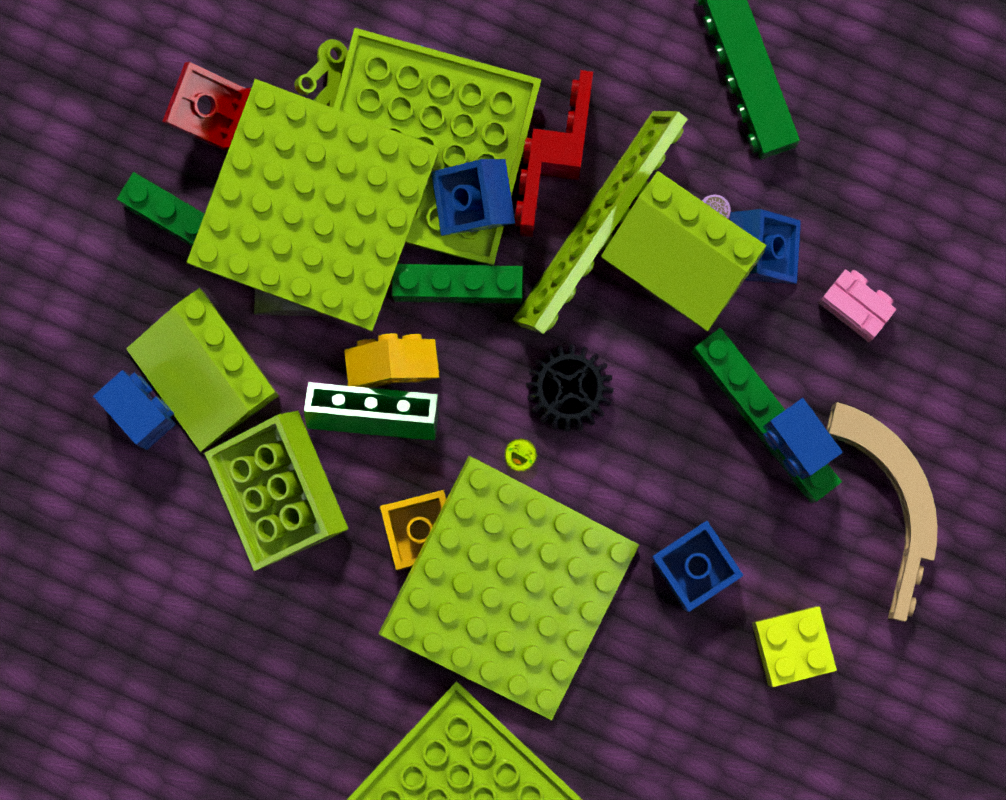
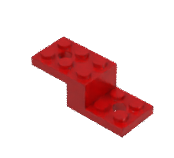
[162,62,251,152]
[515,70,593,237]

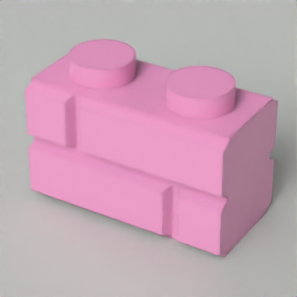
[818,269,896,342]

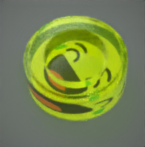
[504,439,537,472]

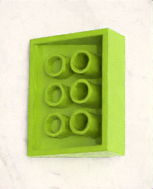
[601,171,767,332]
[126,288,279,452]
[205,411,349,571]

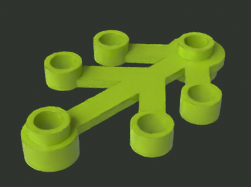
[294,39,348,108]

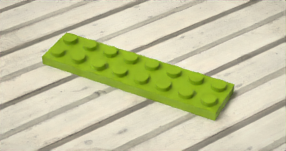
[512,111,688,334]

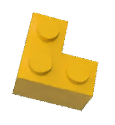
[344,333,439,388]

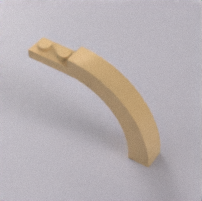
[826,402,937,622]

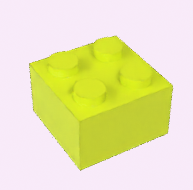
[752,606,837,687]

